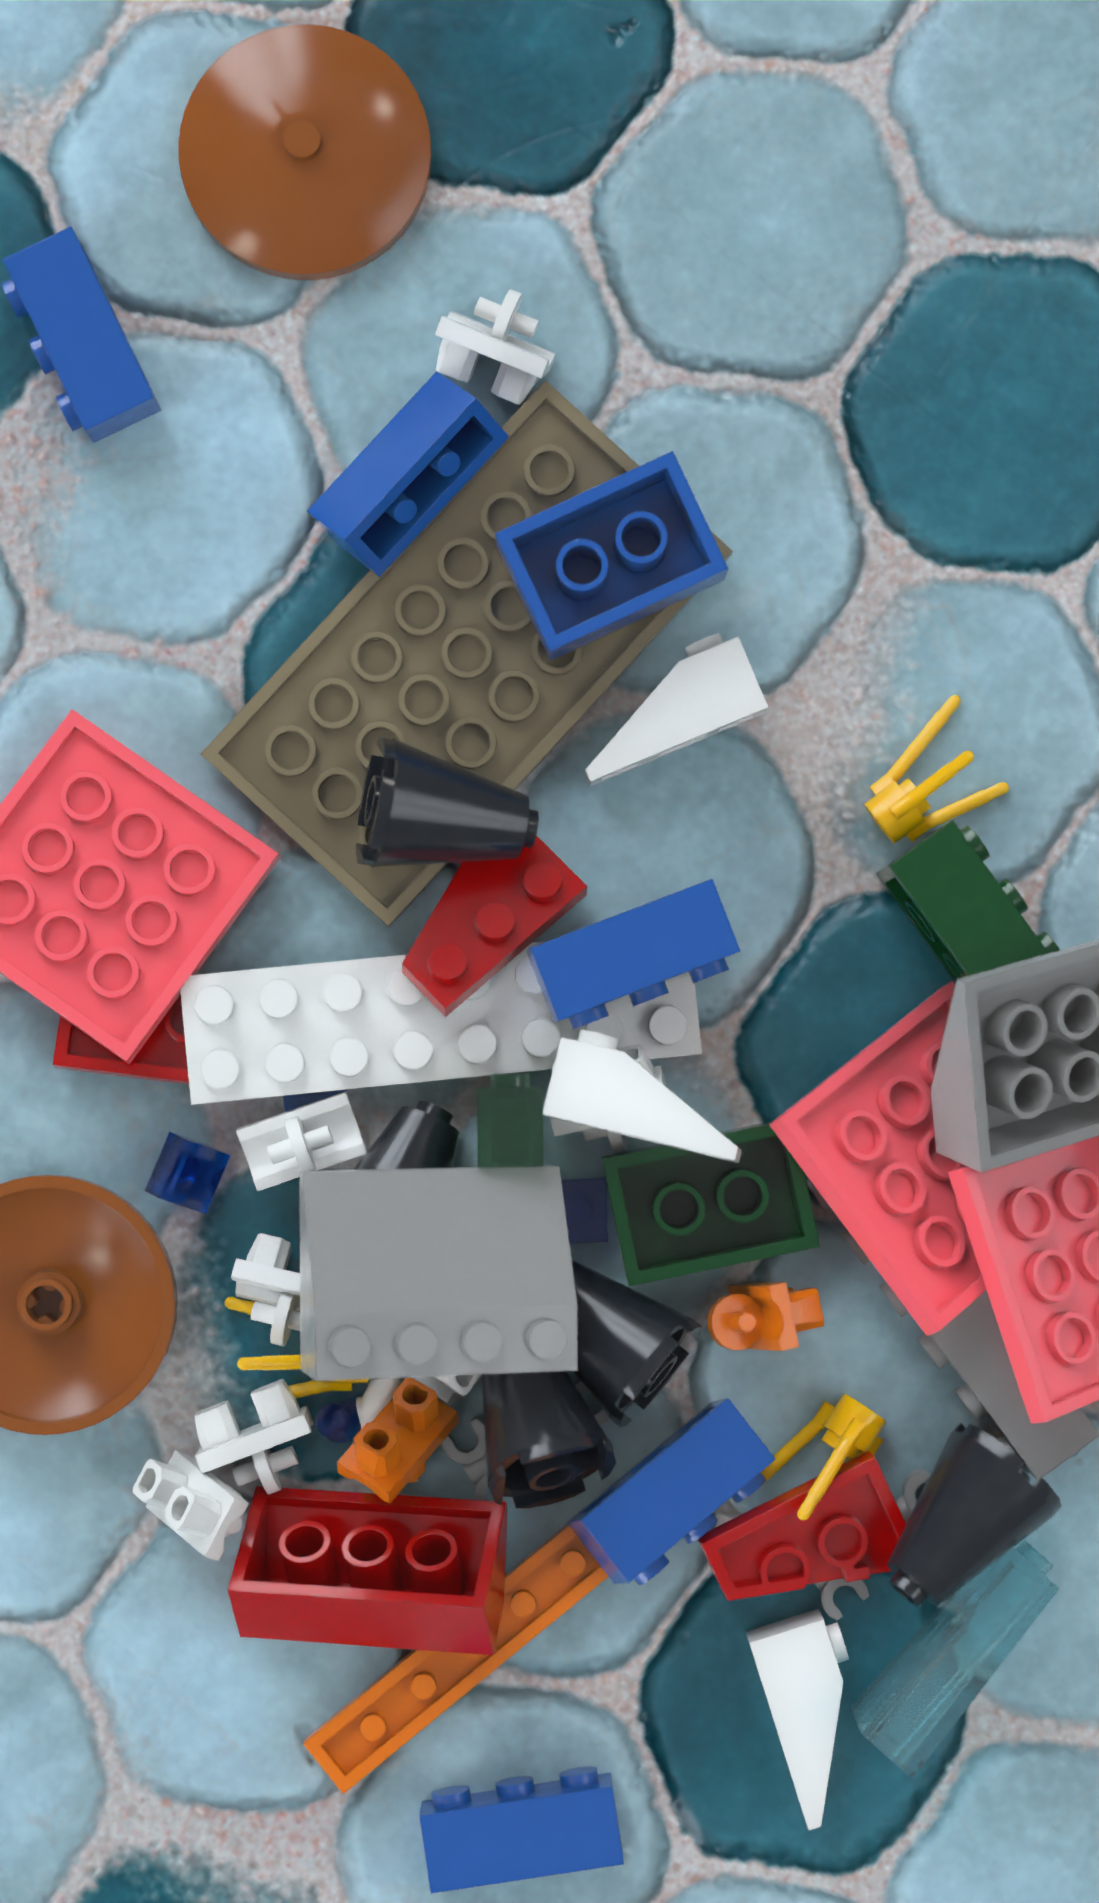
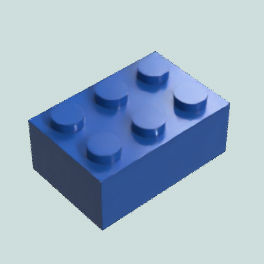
[495,451,728,661]

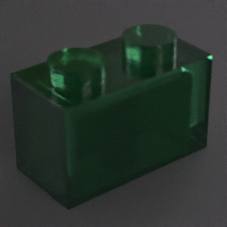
[477,1074,544,1167]

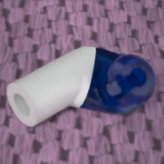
[316,1378,404,1443]

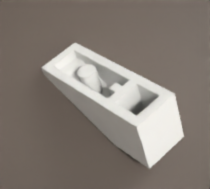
[585,633,768,787]
[542,1030,742,1163]
[746,1609,849,1830]

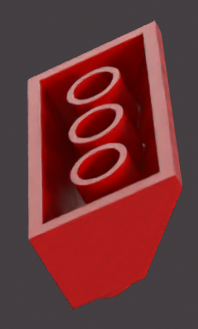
[227,1486,508,1655]

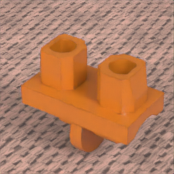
[708,1282,824,1351]
[337,1377,459,1504]

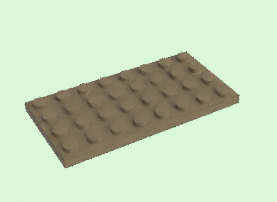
[201,380,733,927]

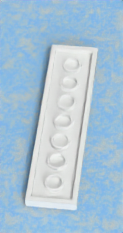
[180,941,702,1105]

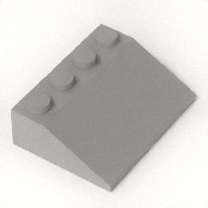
[931,939,1099,1173]
[300,1165,577,1381]

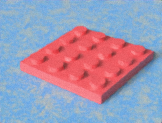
[0,709,280,1064]
[769,981,986,1336]
[948,1136,1099,1424]

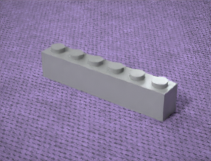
[806,1178,1099,1481]

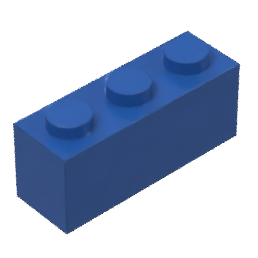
[1,226,162,443]
[307,371,509,577]
[526,878,740,1029]
[567,1398,776,1586]
[419,1766,624,1894]

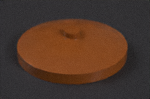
[178,24,432,280]
[0,1174,178,1435]

